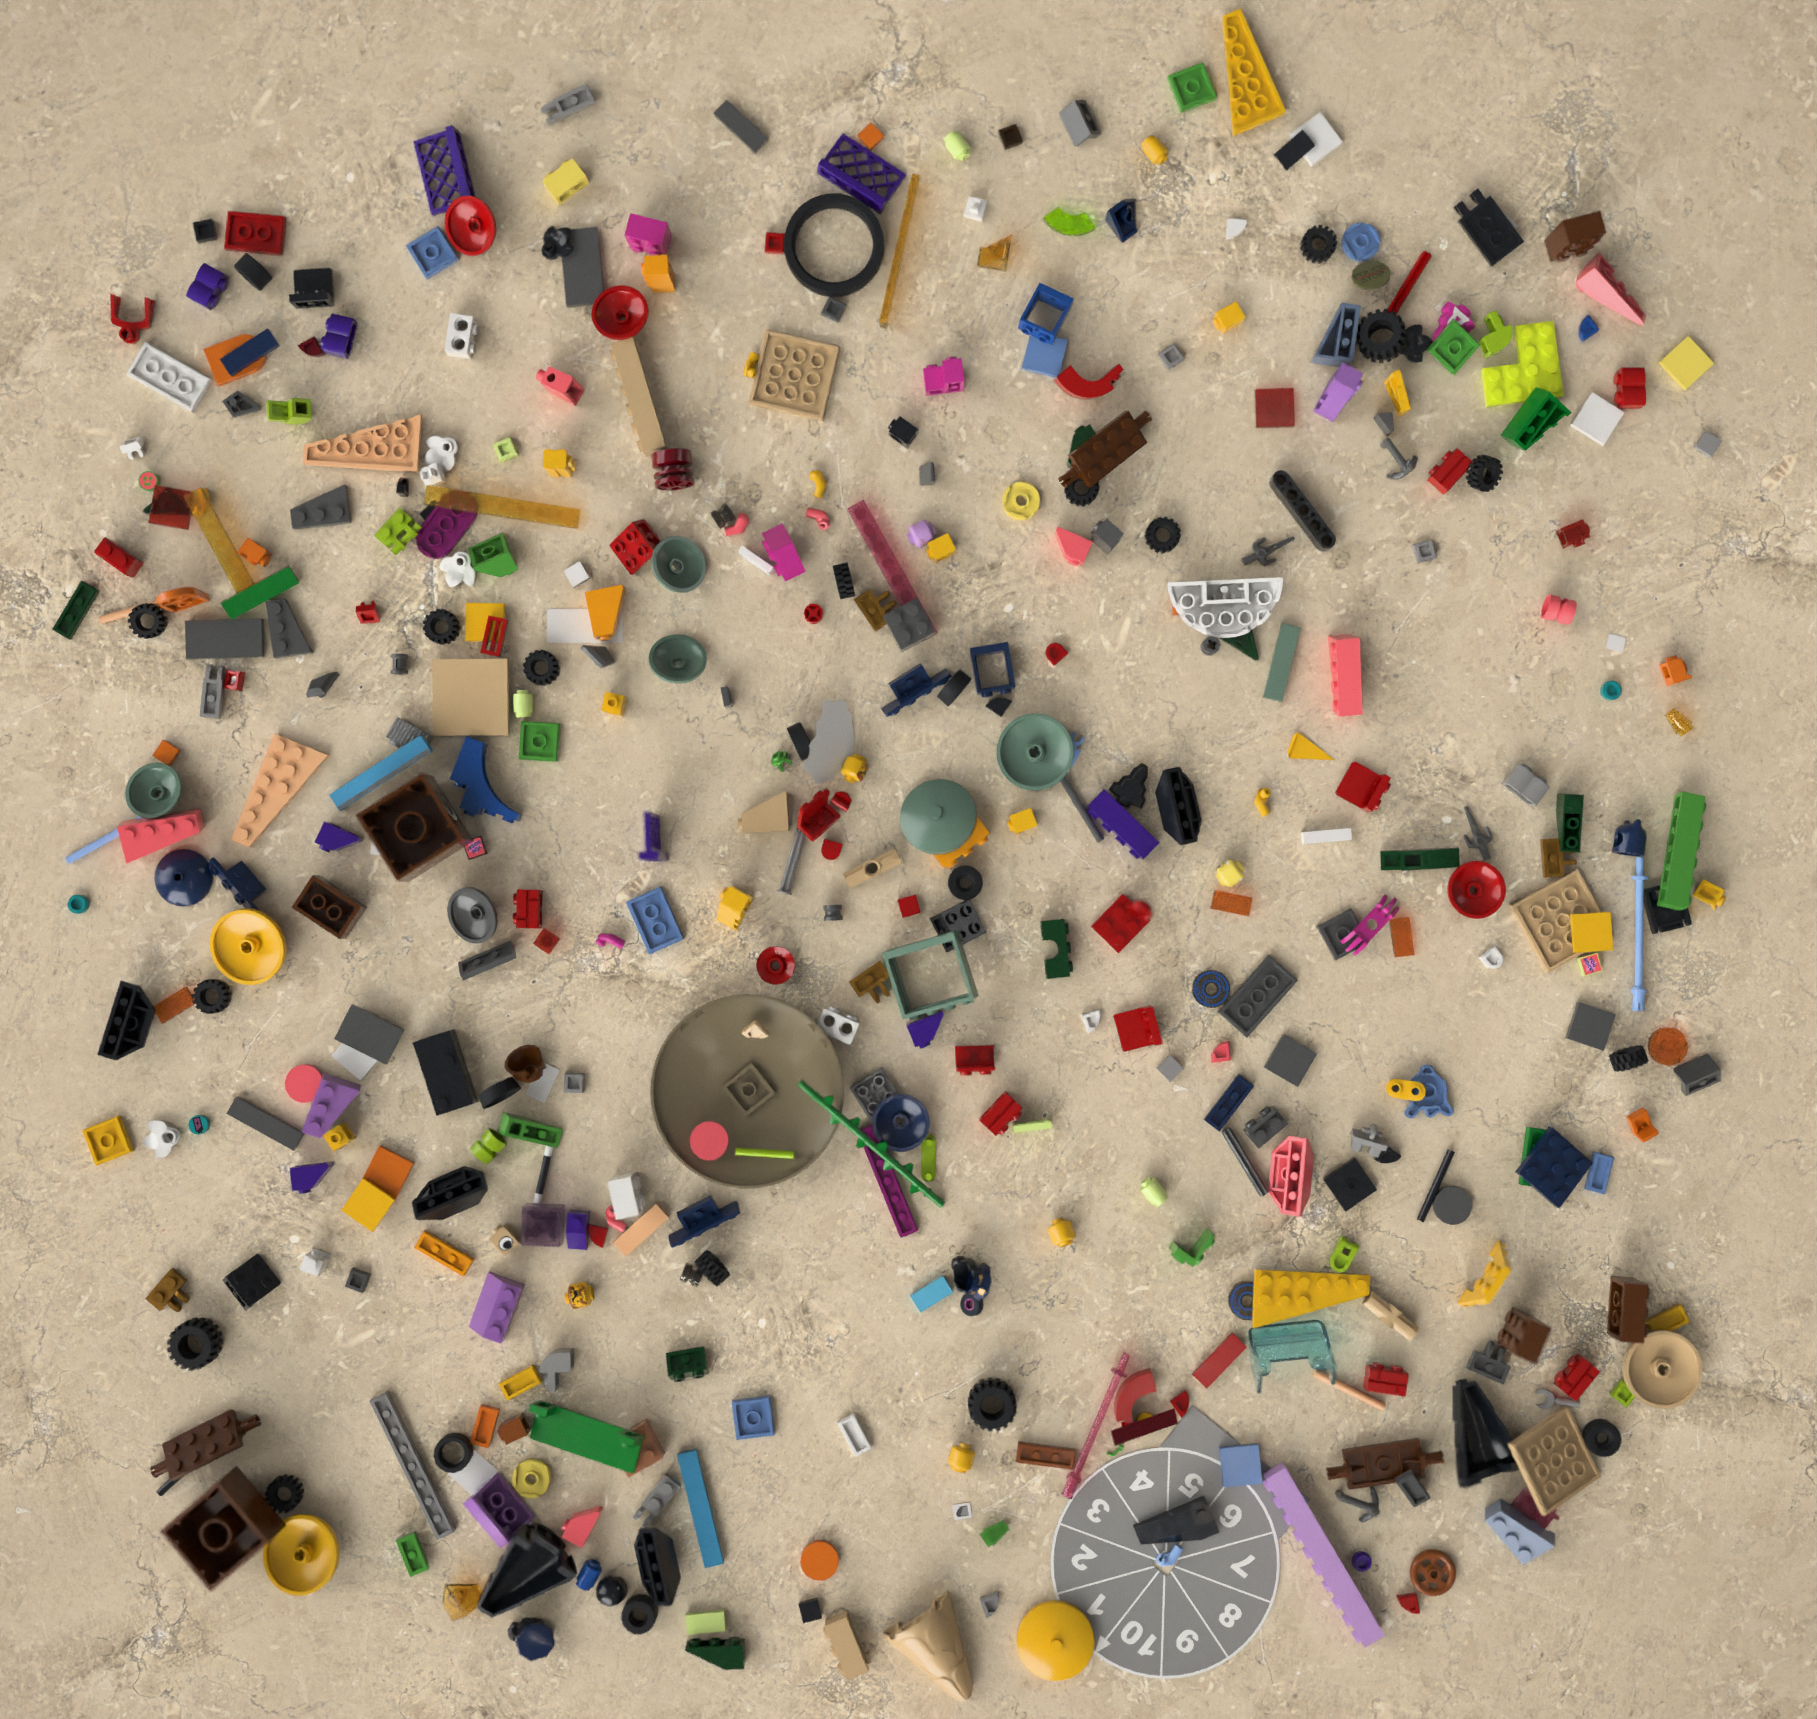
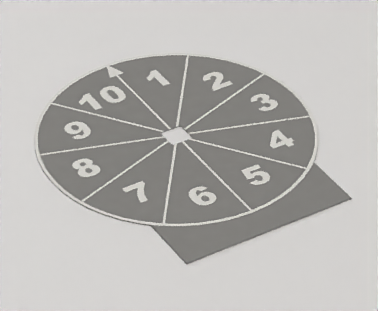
[1051,1406,1310,1679]

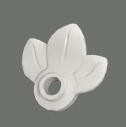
[425,436,458,473]
[439,551,476,587]
[142,1120,180,1158]

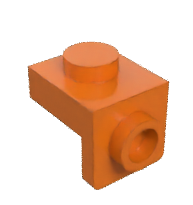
[1626,1107,1659,1142]

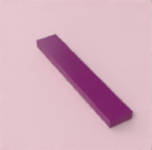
[861,1124,918,1238]

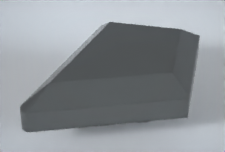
[222,391,261,418]
[581,645,615,669]
[306,672,339,698]

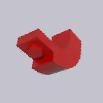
[1053,364,1124,400]
[1114,1368,1157,1426]

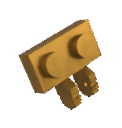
[854,589,897,632]
[1540,838,1577,878]
[849,960,890,1004]
[145,1268,190,1312]

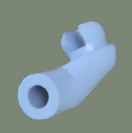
[1156,1544,1183,1566]

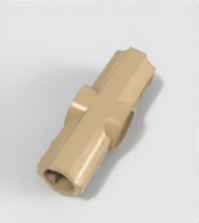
[843,848,901,888]
[1362,1291,1419,1341]

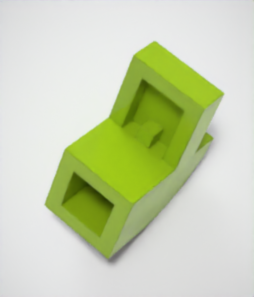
[1478,310,1513,359]
[266,398,312,425]

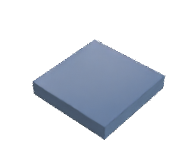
[406,226,459,279]
[1022,335,1068,378]
[732,1395,775,1440]
[1219,1443,1262,1487]

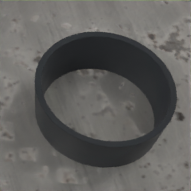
[478,1077,521,1109]

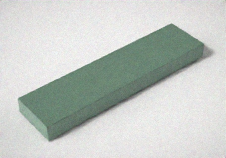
[1263,623,1301,702]

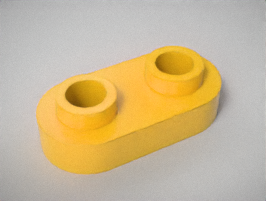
[1386,1079,1426,1101]

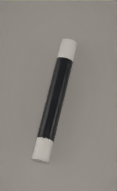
[533,1146,553,1204]

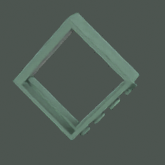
[882,930,979,1020]

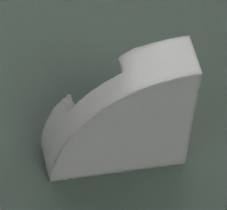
[980,1591,999,1618]

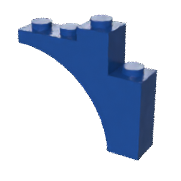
[450,736,522,823]

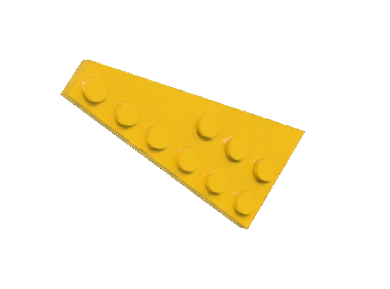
[1222,8,1286,137]
[1252,1269,1370,1329]

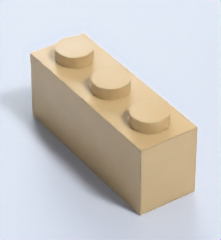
[823,1611,869,1681]

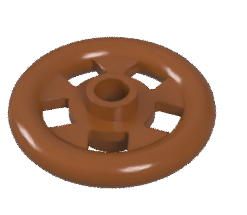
[1410,1549,1456,1596]

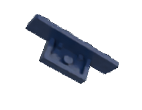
[881,663,952,717]
[209,857,267,911]
[668,1195,741,1248]

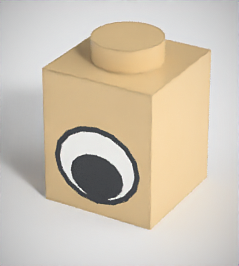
[489,1223,522,1256]

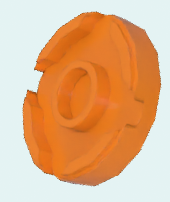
[800,1540,839,1581]

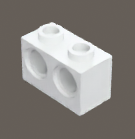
[444,313,479,359]
[818,1006,860,1045]

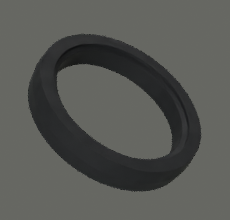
[784,193,885,297]

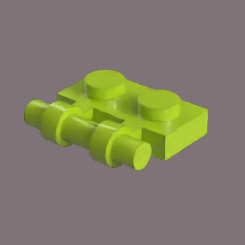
[374,507,422,555]

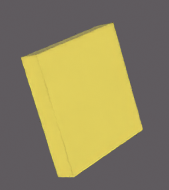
[1659,336,1714,390]

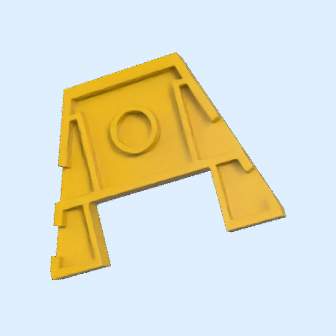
[1457,1240,1512,1308]

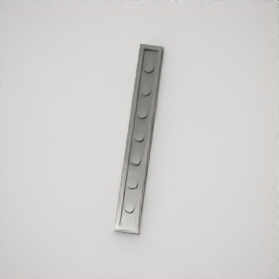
[370,1391,456,1540]

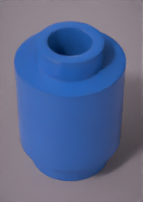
[576,1559,602,1591]

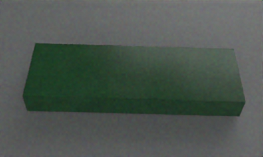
[52,580,100,640]

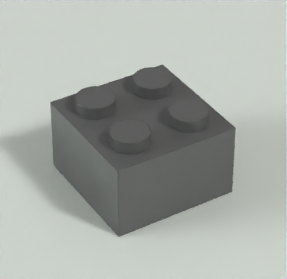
[883,598,935,653]

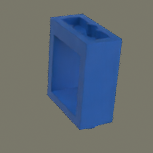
[1018,283,1074,345]

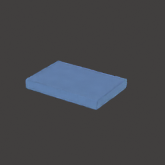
[626,886,685,954]

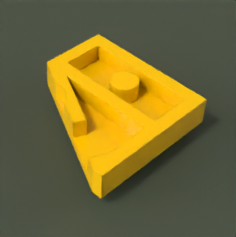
[1384,369,1411,417]

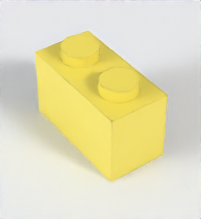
[542,158,589,205]

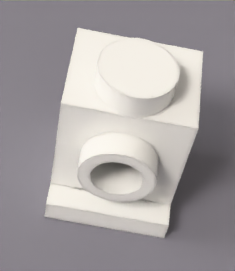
[300,1248,331,1276]

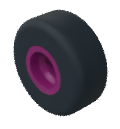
[960,1294,984,1316]

